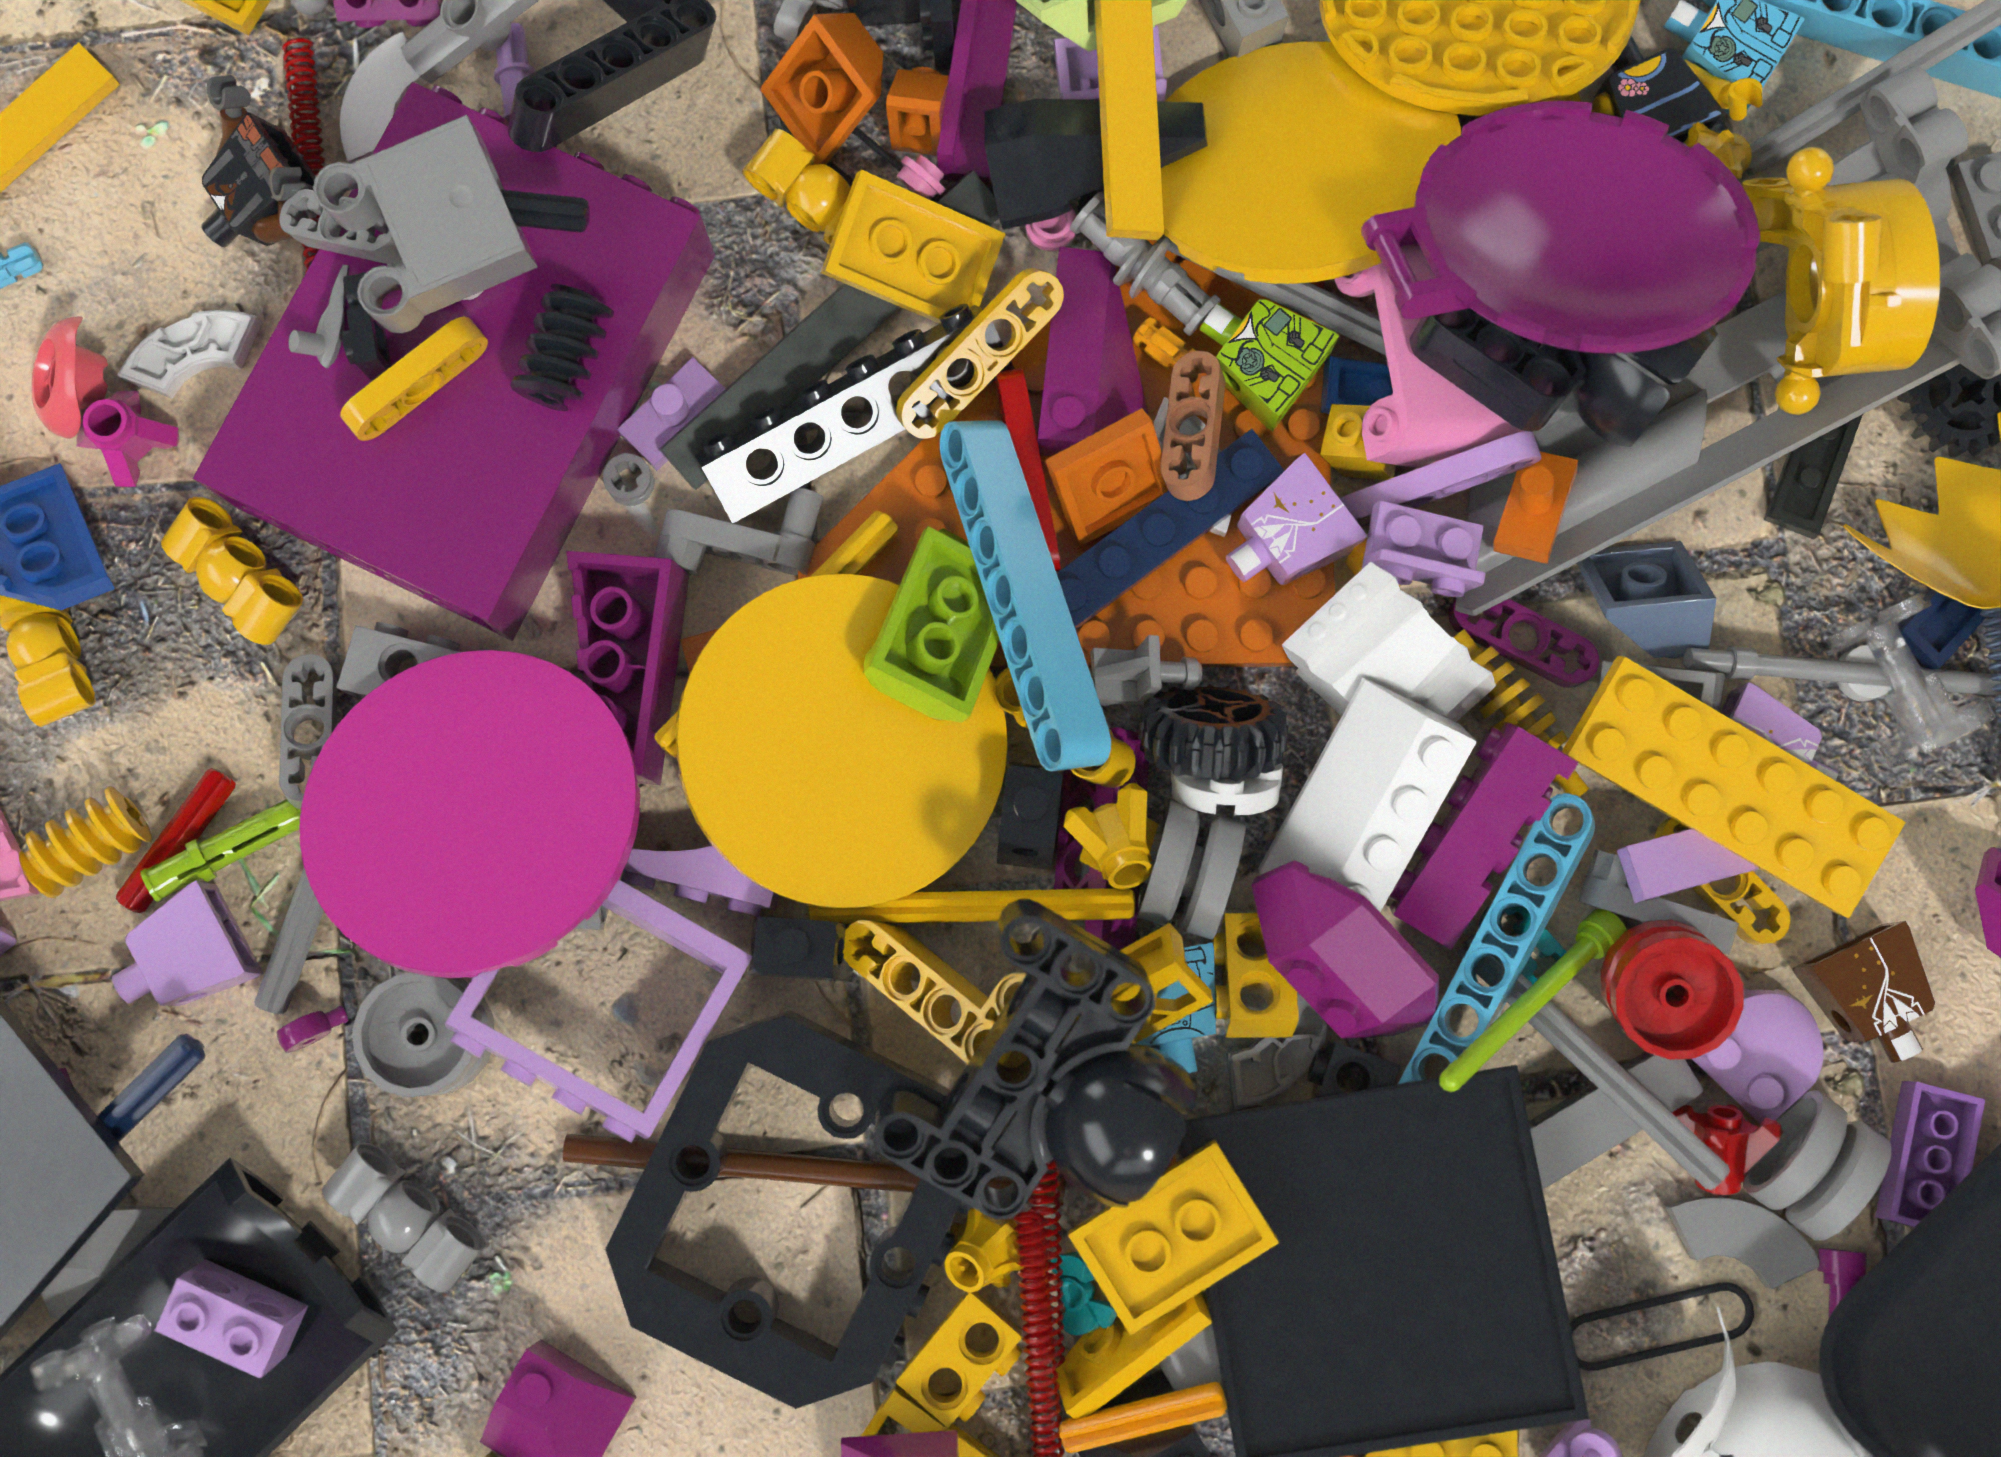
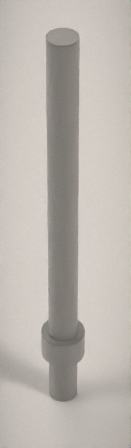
[1683,646,2001,696]

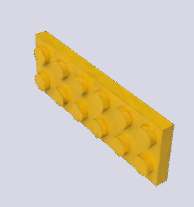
[1561,656,1906,919]

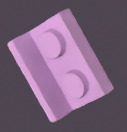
[1362,501,1486,597]

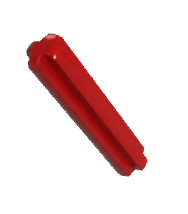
[116,768,236,913]

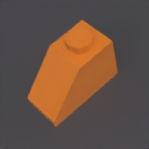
[886,67,949,156]

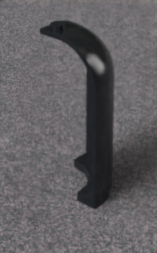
[1819,1143,2001,1457]
[0,1158,398,1457]

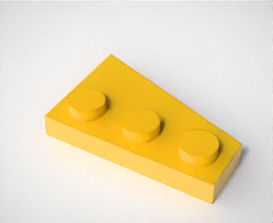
[1056,1292,1213,1419]

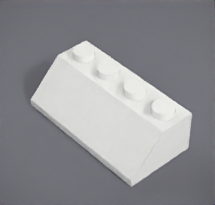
[1258,677,1477,912]

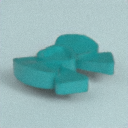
[1050,1251,1117,1336]

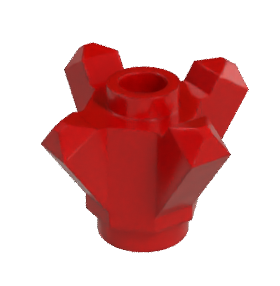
[1671,1104,1783,1195]

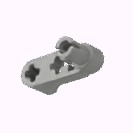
[654,488,824,576]
[1578,849,1739,955]

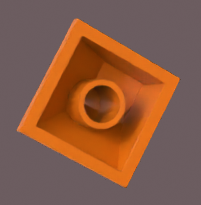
[760,13,884,165]

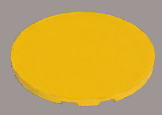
[1319,0,1640,116]
[1161,41,1461,284]
[675,574,1007,908]

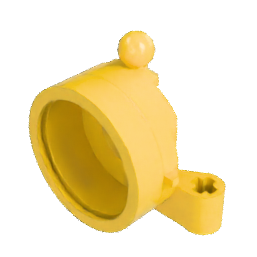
[1742,147,1940,415]

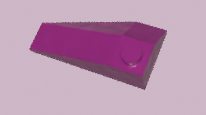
[1037,246,1148,457]

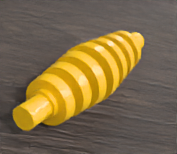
[1454,629,1590,797]

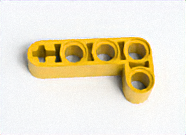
[843,920,1028,1067]

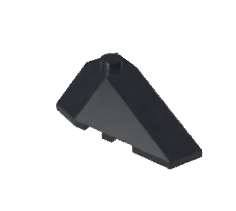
[984,99,1208,230]

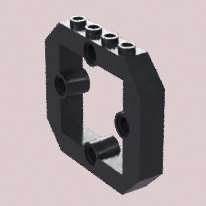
[605,1010,971,1409]

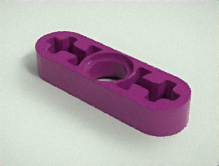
[1448,597,1599,688]

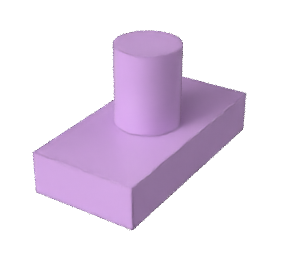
[617,357,725,471]

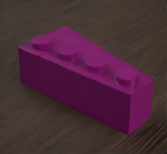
[566,551,690,785]
[1389,722,1579,950]

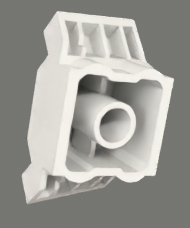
[1282,562,1496,722]

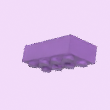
[1875,1081,1985,1227]

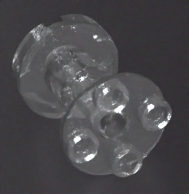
[1825,593,1996,768]
[29,1314,208,1457]

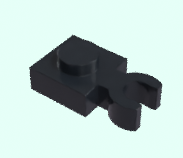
[342,272,391,381]

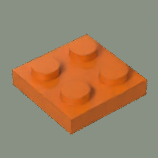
[1045,408,1168,547]

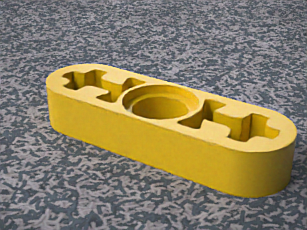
[340,316,488,441]
[1654,817,1791,945]

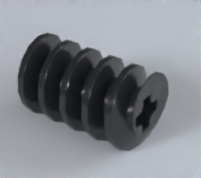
[510,284,614,411]

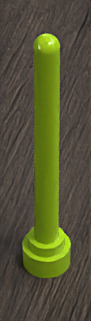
[1439,909,1627,1092]

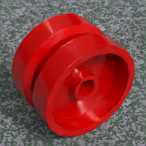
[1600,920,1744,1060]

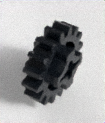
[1897,363,2001,458]

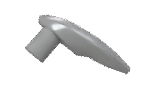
[289,265,350,369]

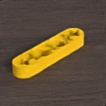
[896,268,1064,439]

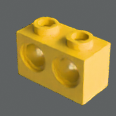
[1211,913,1299,1038]
[896,1291,1023,1428]

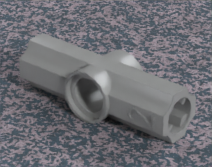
[401,0,539,84]

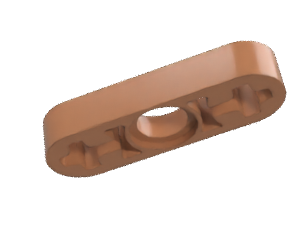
[1160,351,1226,501]

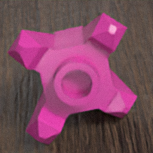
[76,391,179,487]

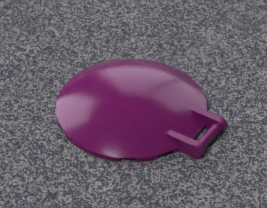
[1361,101,1760,353]

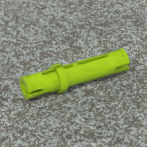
[140,799,301,903]

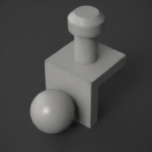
[1090,635,1202,706]

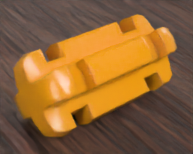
[1133,317,1196,369]

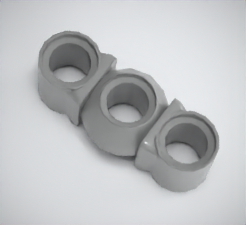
[322,1142,485,1292]

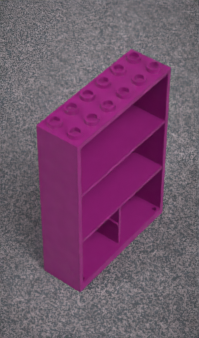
[192,82,715,641]

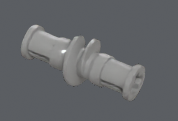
[1070,192,1221,336]

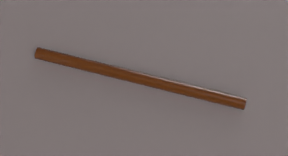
[563,1134,1066,1206]

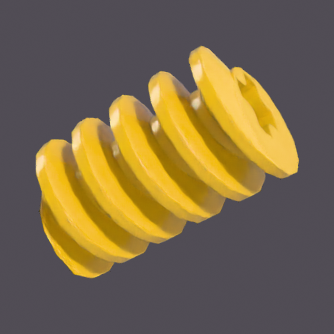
[19,786,152,898]

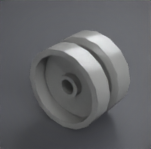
[1136,801,1246,940]
[352,973,495,1098]
[1743,1090,1891,1240]

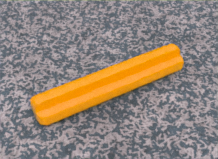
[1059,1382,1227,1453]

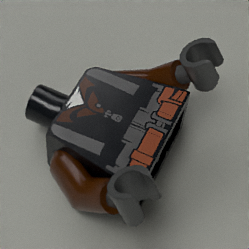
[201,75,316,248]

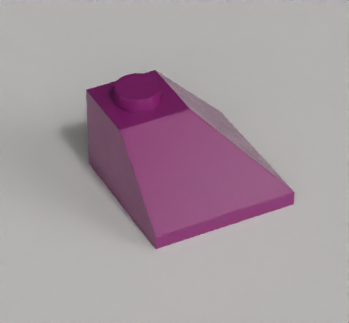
[480,1340,636,1457]

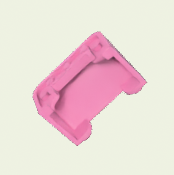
[1334,243,1523,468]

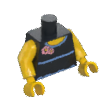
[1591,36,1762,143]

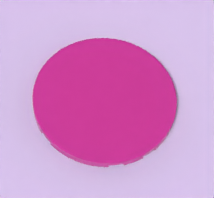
[299,650,640,978]

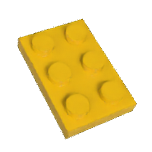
[821,169,1005,324]
[1068,1139,1279,1336]

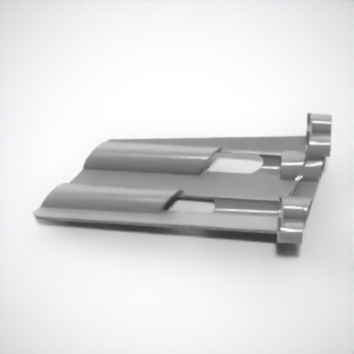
[1455,66,2001,616]

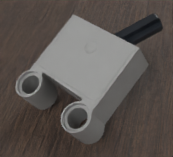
[313,115,590,333]

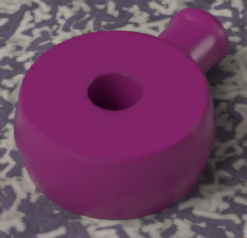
[276,1005,348,1053]

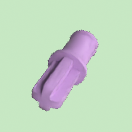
[494,23,536,122]

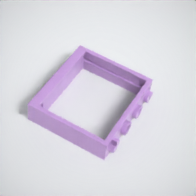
[445,880,753,1143]

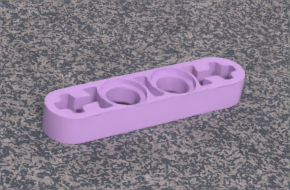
[1339,431,1541,527]

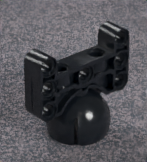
[1410,308,1718,447]
[874,899,1197,1219]

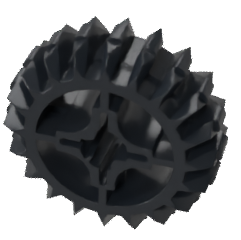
[1138,684,1289,782]

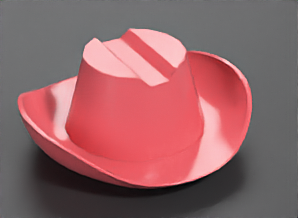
[31,317,108,439]

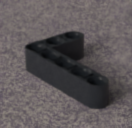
[508,0,716,152]

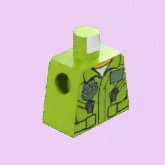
[1200,299,1339,432]

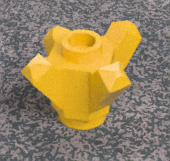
[1063,783,1158,889]

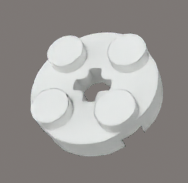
[1170,763,1283,815]

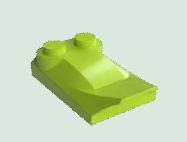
[863,526,1000,723]

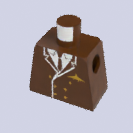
[1792,921,1935,1063]

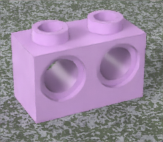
[155,1259,308,1379]

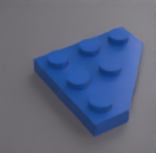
[0,463,115,610]

